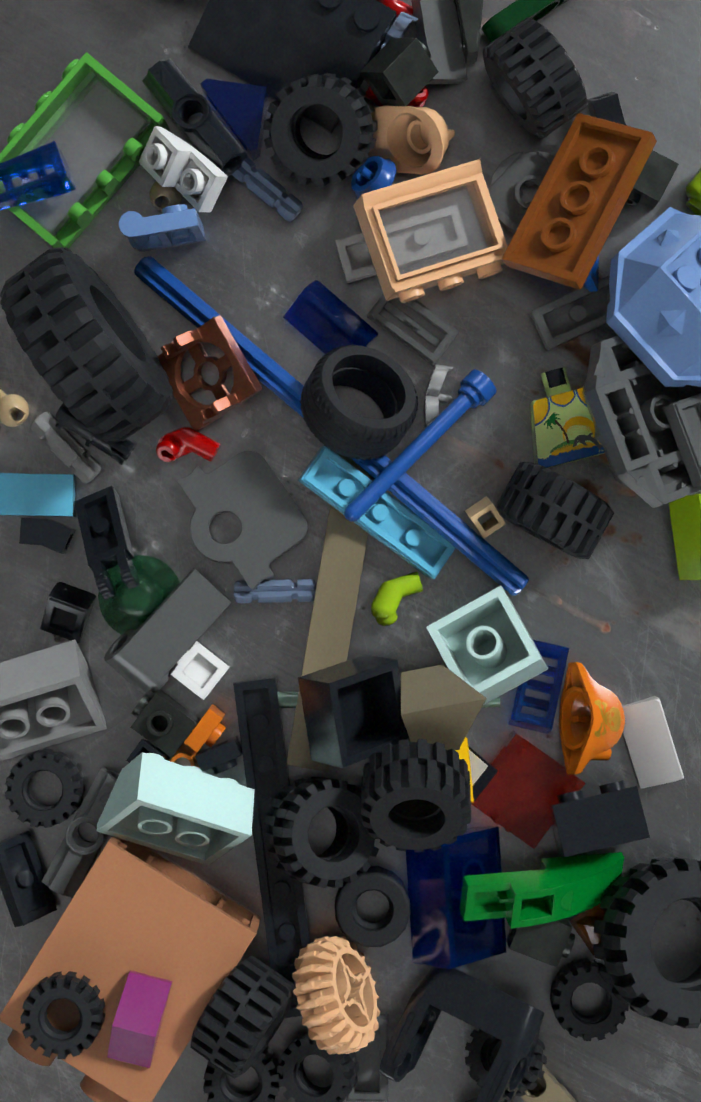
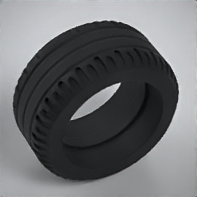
[300,345,418,460]

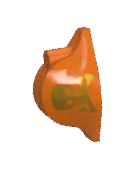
[559,662,625,774]

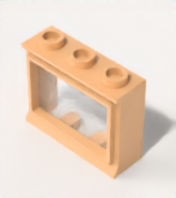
[353,159,508,303]

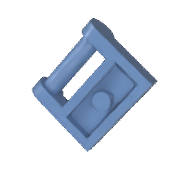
[119,204,206,252]

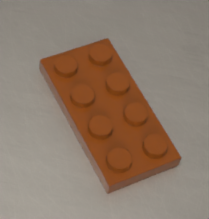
[502,113,657,290]

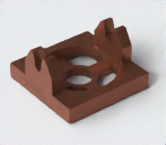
[157,315,263,431]

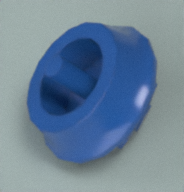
[351,156,397,200]

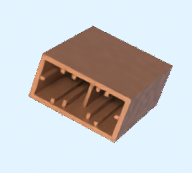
[0,837,261,1102]

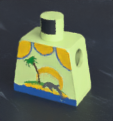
[529,367,605,469]

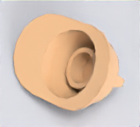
[368,105,455,175]

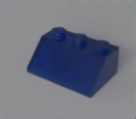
[406,826,507,969]

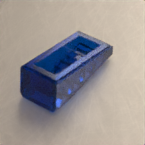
[0,141,76,210]
[508,639,569,734]

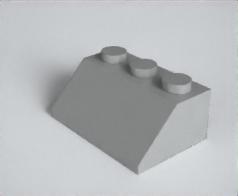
[0,640,107,762]

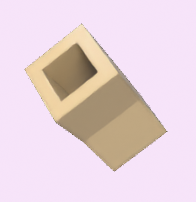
[464,496,506,538]

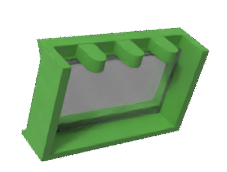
[0,52,170,248]

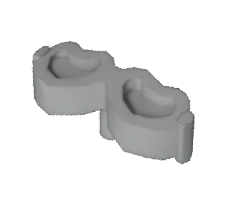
[424,364,453,428]

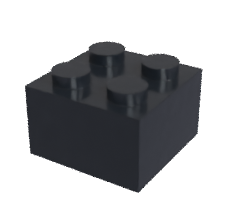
[298,655,410,768]

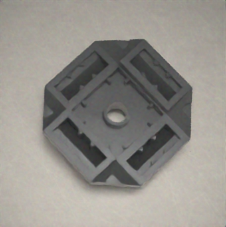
[582,336,701,508]

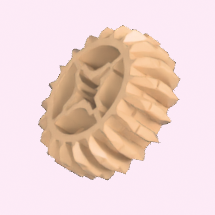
[292,936,380,1055]

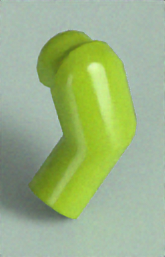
[371,572,423,626]

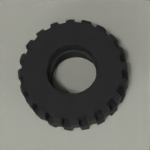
[0,247,174,442]

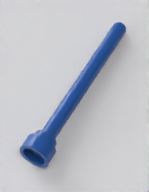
[344,369,497,522]

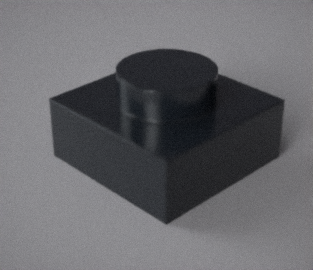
[195,736,242,774]

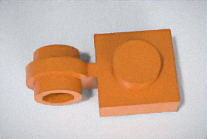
[169,704,226,769]

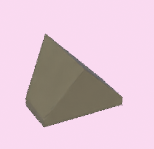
[401,664,487,750]

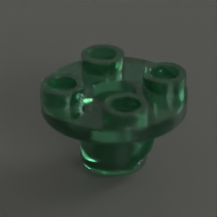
[98,555,180,635]

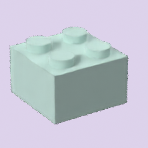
[426,586,548,705]

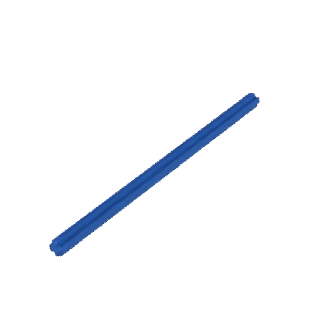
[134,256,529,596]

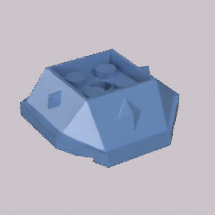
[606,207,701,387]

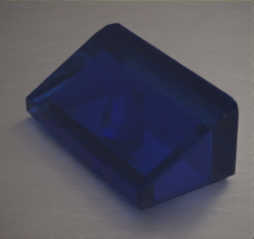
[283,280,378,354]

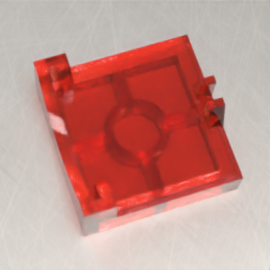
[472,730,585,849]

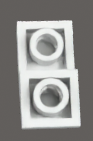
[139,126,228,212]

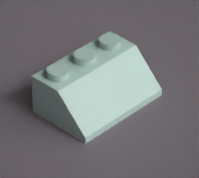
[96,752,255,865]

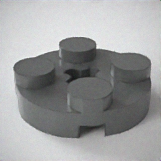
[489,151,555,234]

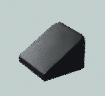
[40,582,96,643]

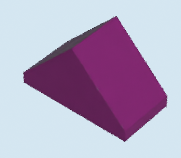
[107,970,172,1068]

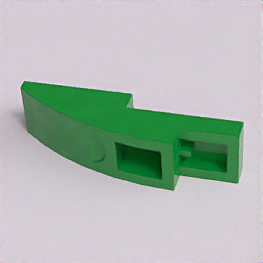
[460,852,624,929]

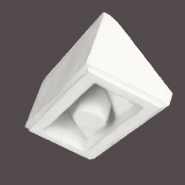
[622,696,684,789]

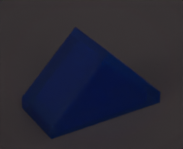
[200,79,269,161]

